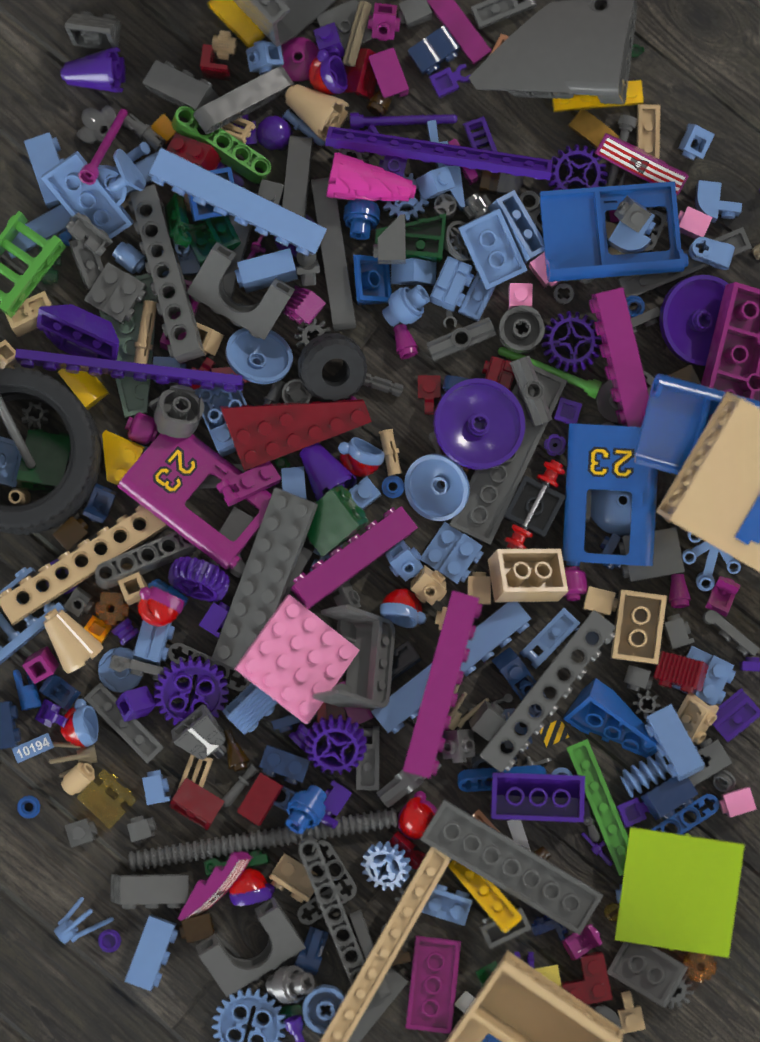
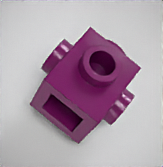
[368,3,400,41]

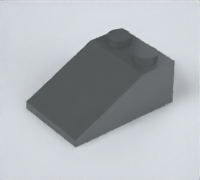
[65,11,121,50]

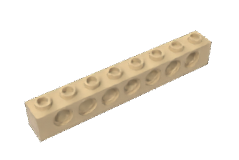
[0,505,167,625]

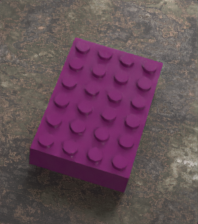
[701,282,760,421]

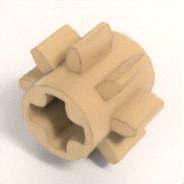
[212,30,237,60]

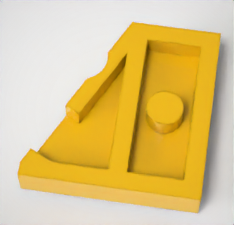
[102,430,145,485]

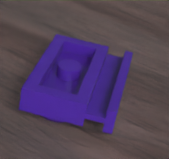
[712,688,760,743]

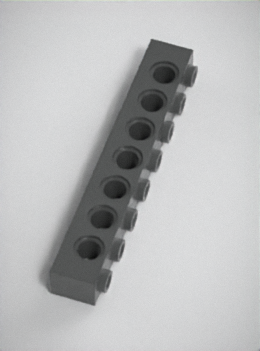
[128,184,205,364]
[480,610,616,773]

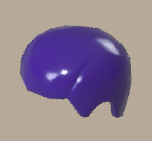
[256,116,293,150]

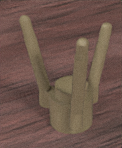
[448,674,489,731]
[49,742,97,778]

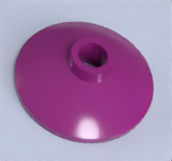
[281,37,319,82]

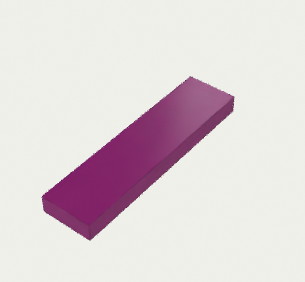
[427,0,492,65]

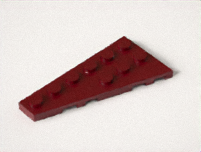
[220,399,372,471]

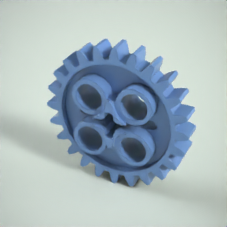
[212,987,286,1042]

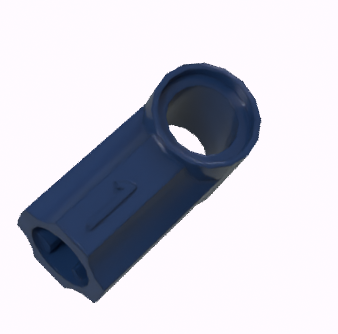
[295,926,329,976]

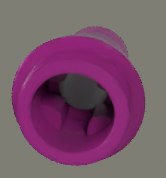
[393,324,418,359]
[668,574,691,608]

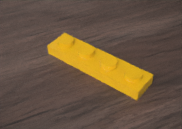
[552,80,644,112]
[448,860,523,933]

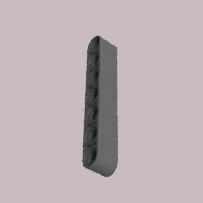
[311,177,356,332]
[298,836,365,984]

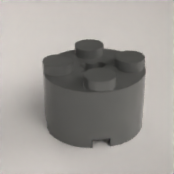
[498,305,545,354]
[154,385,204,438]

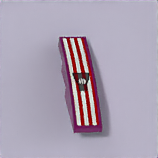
[595,133,689,196]
[178,852,252,921]

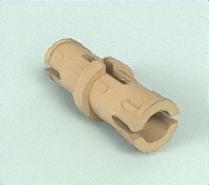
[379,429,402,476]

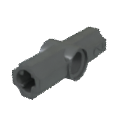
[426,317,496,362]
[510,356,552,427]
[376,758,442,808]

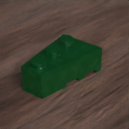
[375,213,446,263]

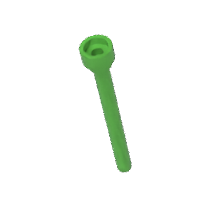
[498,347,602,398]

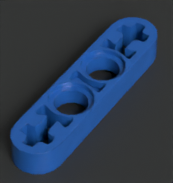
[457,765,547,792]
[651,794,719,835]

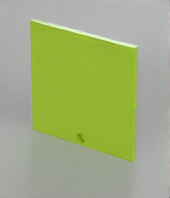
[615,827,744,958]

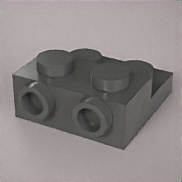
[84,262,147,325]

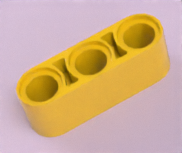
[207,0,266,48]

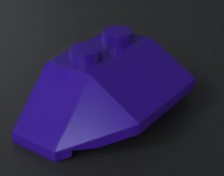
[37,304,120,361]

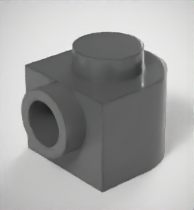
[64,587,95,617]
[623,665,654,692]
[127,815,157,842]

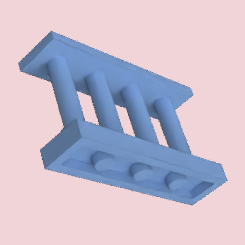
[0,567,67,665]

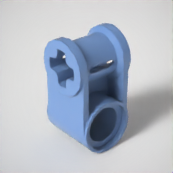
[689,237,735,270]

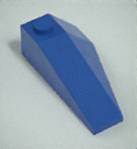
[563,678,658,758]

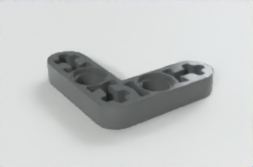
[297,840,357,925]

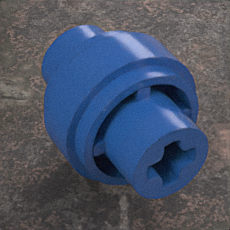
[343,199,380,240]
[286,785,327,834]

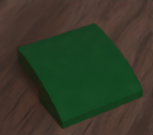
[188,215,241,267]

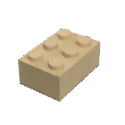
[488,549,568,602]
[610,589,667,665]

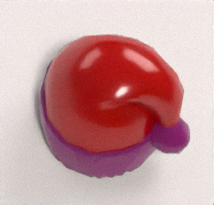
[138,586,184,627]
[398,791,437,839]

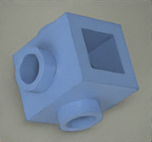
[246,40,284,75]
[385,540,423,582]

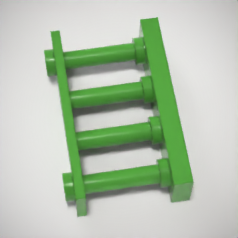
[0,211,66,318]

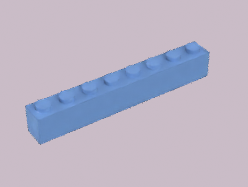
[148,148,327,256]
[371,602,531,734]

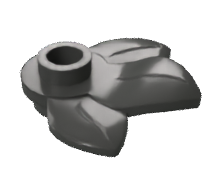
[76,105,116,144]

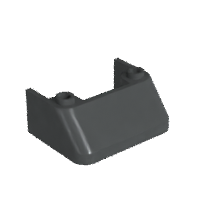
[313,604,395,709]

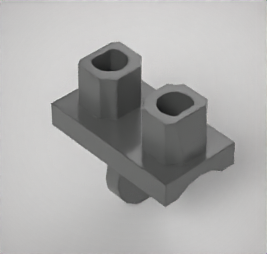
[295,252,320,286]

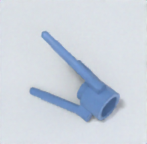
[54,897,114,944]

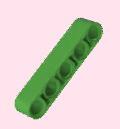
[172,106,271,184]

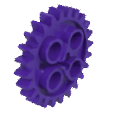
[154,656,229,725]

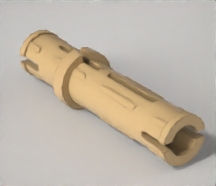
[134,300,157,364]

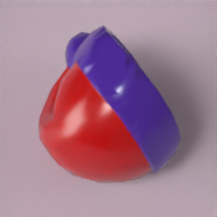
[309,50,347,95]
[229,868,275,906]

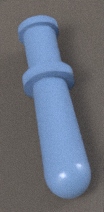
[282,109,326,146]

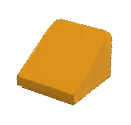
[151,114,179,146]
[84,615,112,645]

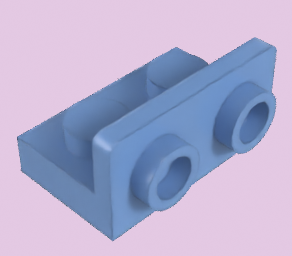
[421,883,473,926]

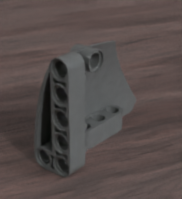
[469,0,637,105]

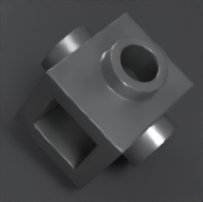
[441,729,475,763]

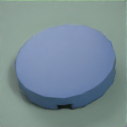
[98,647,143,693]

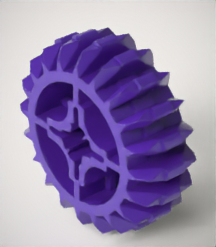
[548,144,608,190]
[541,311,602,373]
[168,556,230,602]
[305,714,367,775]

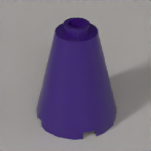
[61,47,126,93]
[299,443,357,501]

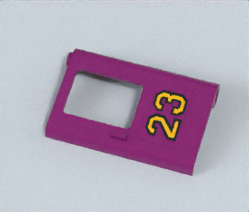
[117,433,272,570]

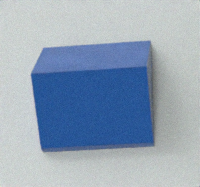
[353,255,391,306]

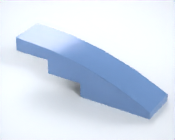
[427,120,465,211]

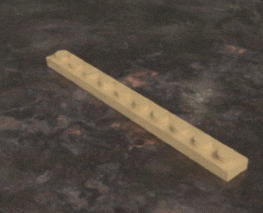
[320,847,452,1042]

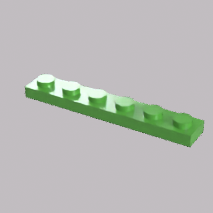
[566,739,629,876]

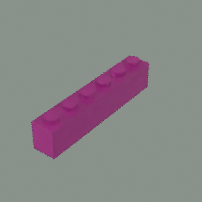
[291,506,418,610]

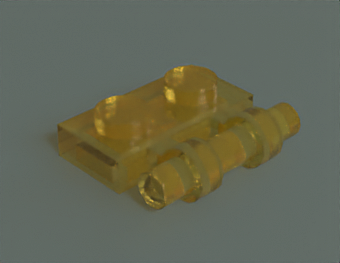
[77,769,137,829]

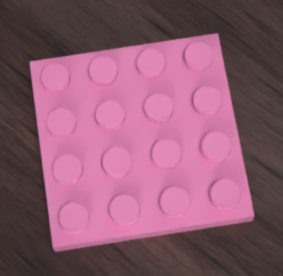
[234,595,360,724]

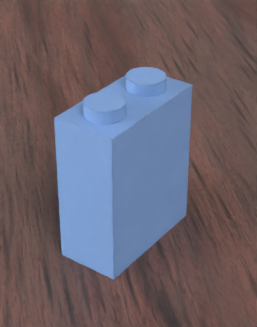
[235,248,298,293]

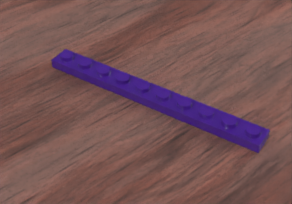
[325,126,553,180]
[15,349,244,392]

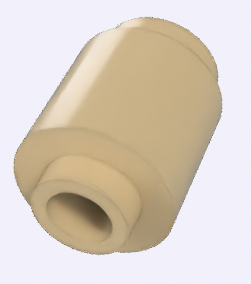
[61,762,95,795]

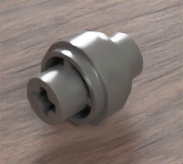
[266,966,315,1004]

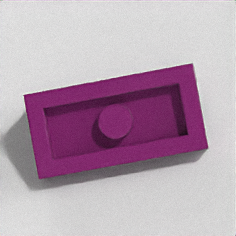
[369,47,409,98]

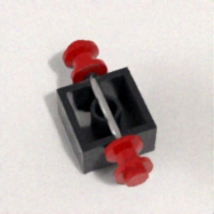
[503,459,566,549]

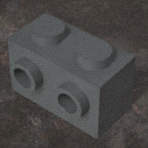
[479,904,532,949]

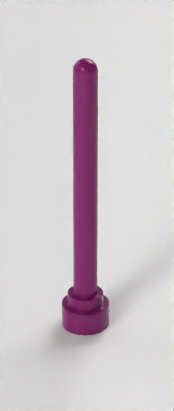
[79,109,128,185]

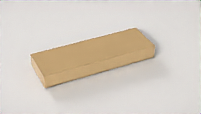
[636,104,660,159]

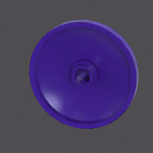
[659,275,728,366]
[434,378,525,470]

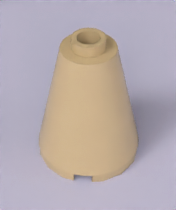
[285,84,349,141]
[43,608,103,674]

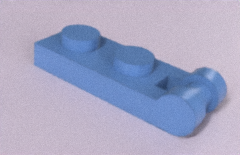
[520,608,580,669]

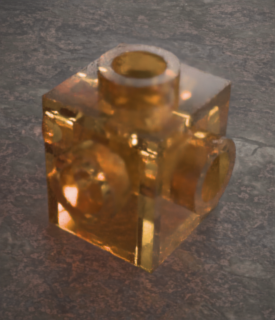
[95,592,129,626]
[683,952,717,983]

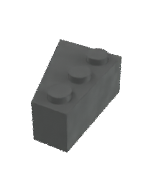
[143,60,219,111]
[111,874,188,909]

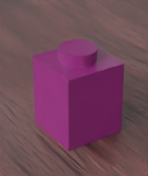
[22,646,59,684]

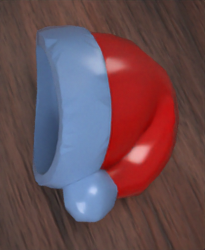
[338,437,385,477]
[380,589,427,628]
[60,699,99,747]

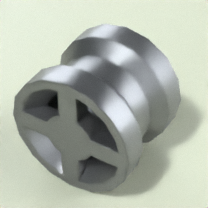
[434,194,457,219]

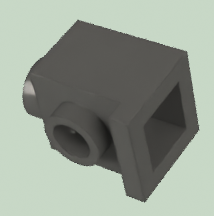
[663,614,695,650]

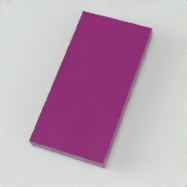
[406,935,461,1034]

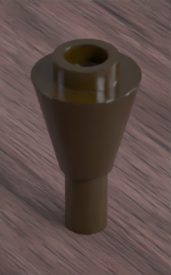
[224,729,250,772]

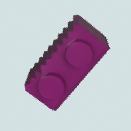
[283,285,326,324]

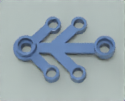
[682,531,741,591]

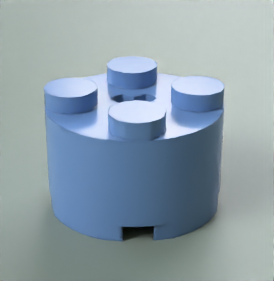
[302,984,346,1034]

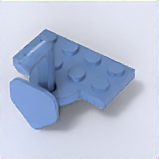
[41,142,150,239]

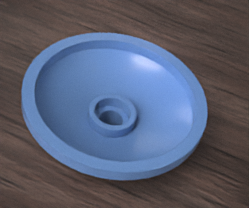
[225,328,293,384]
[404,454,470,521]
[591,489,632,536]

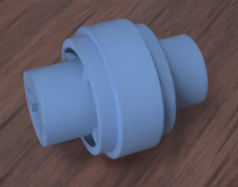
[382,285,430,327]

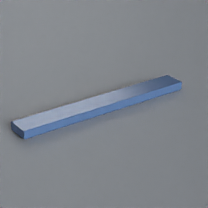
[8,151,158,259]

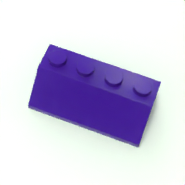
[490,772,585,822]

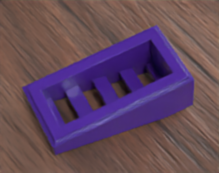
[463,116,497,152]

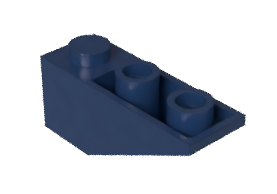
[492,647,548,718]

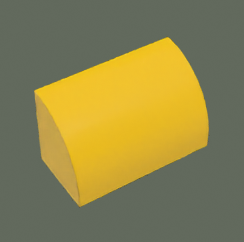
[58,369,109,410]

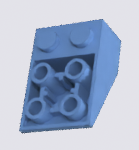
[195,373,247,457]

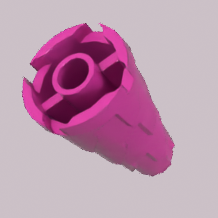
[326,152,416,202]

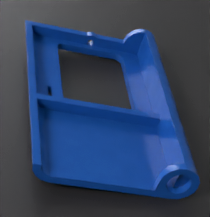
[540,181,688,282]

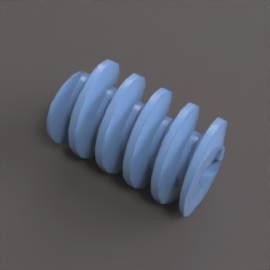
[620,752,671,798]

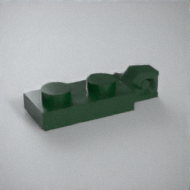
[164,193,191,248]
[204,850,269,876]

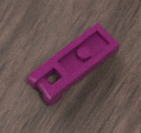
[216,461,282,506]

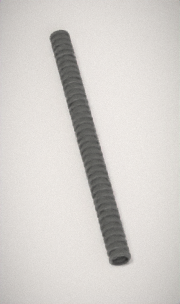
[128,807,398,872]

